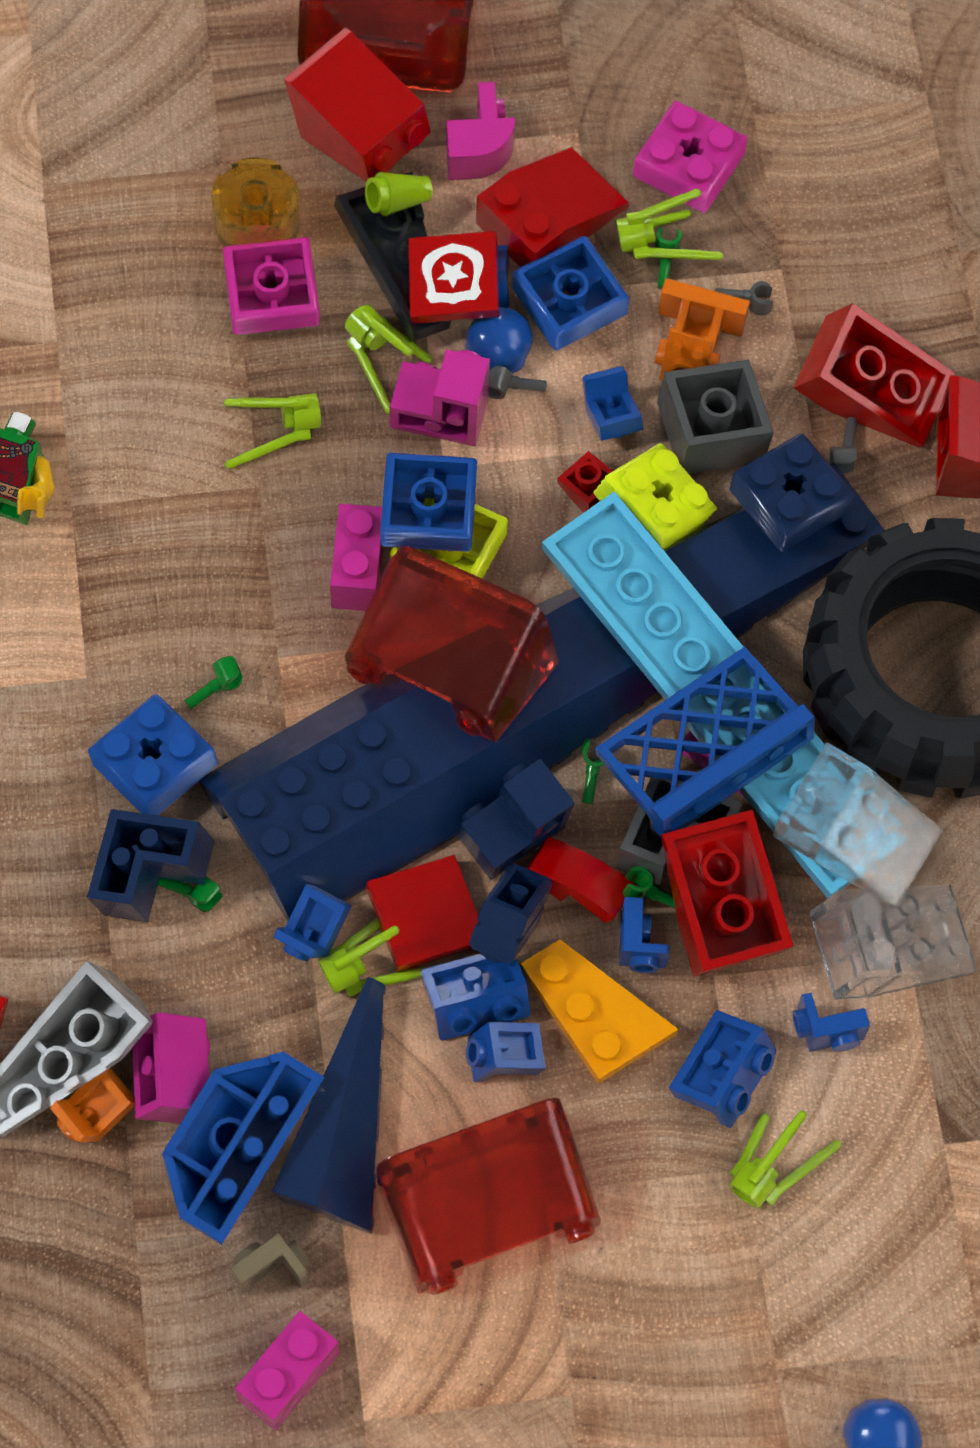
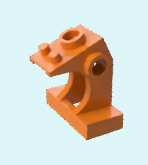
[654,278,750,380]

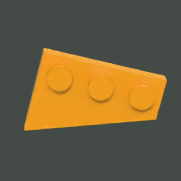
[520,939,679,1084]

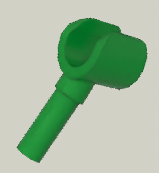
[654,227,682,290]
[184,656,243,709]
[581,738,605,804]
[623,866,675,909]
[158,877,223,912]

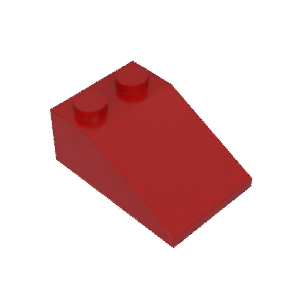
[476,147,629,267]
[793,303,955,448]
[661,809,794,978]

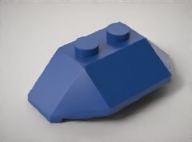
[162,1051,324,1245]

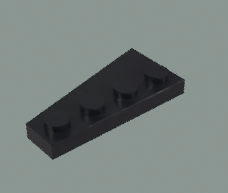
[334,171,452,342]

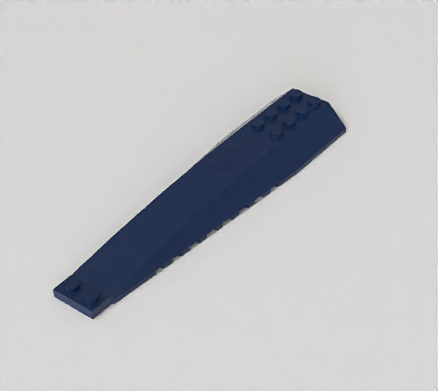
[199,463,885,921]

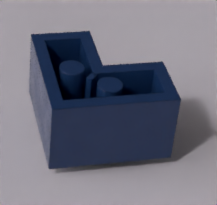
[458,758,575,880]
[87,809,215,922]

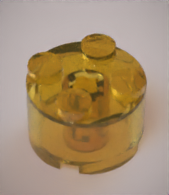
[211,157,300,248]

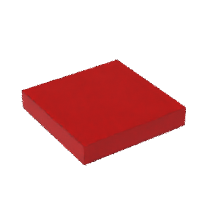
[365,854,478,972]

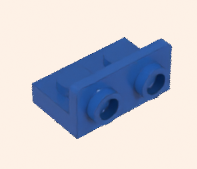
[421,954,531,1040]
[669,1010,776,1128]

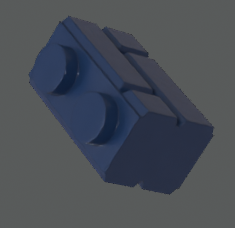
[469,864,553,963]

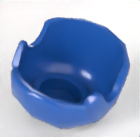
[465,306,533,373]
[842,1398,922,1448]

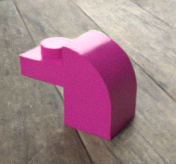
[446,82,515,180]

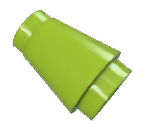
[365,172,433,216]

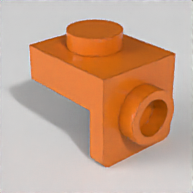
[50,1067,135,1143]

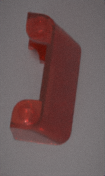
[297,0,478,92]
[345,546,559,742]
[376,1098,601,1295]

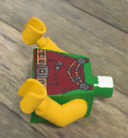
[0,412,55,525]

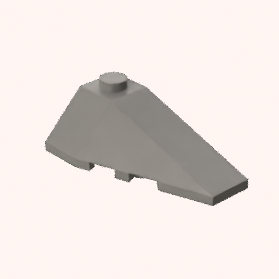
[0,961,153,1139]

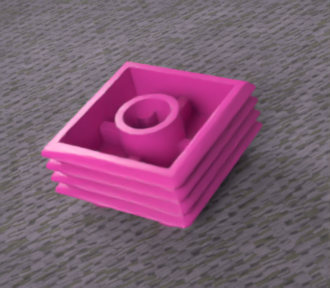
[633,101,748,212]
[223,237,320,335]

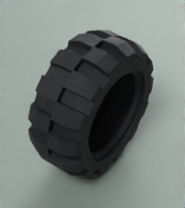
[803,518,980,799]

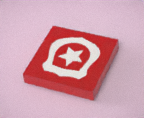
[409,231,500,324]

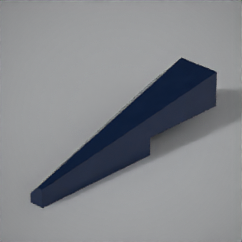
[272,977,386,1234]

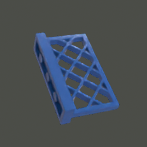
[595,646,815,838]

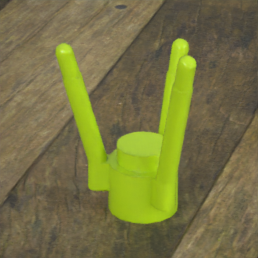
[616,189,723,260]
[345,304,432,414]
[224,393,321,469]
[318,917,427,997]
[728,1110,841,1209]

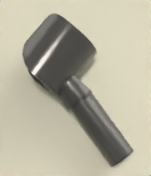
[715,281,774,316]
[488,366,547,399]
[829,417,858,473]

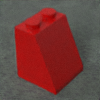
[284,28,431,182]
[935,375,980,499]

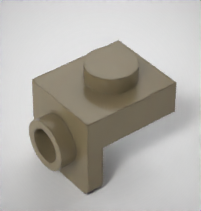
[230,1233,311,1294]

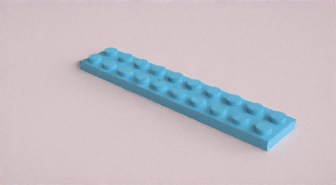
[541,491,904,900]

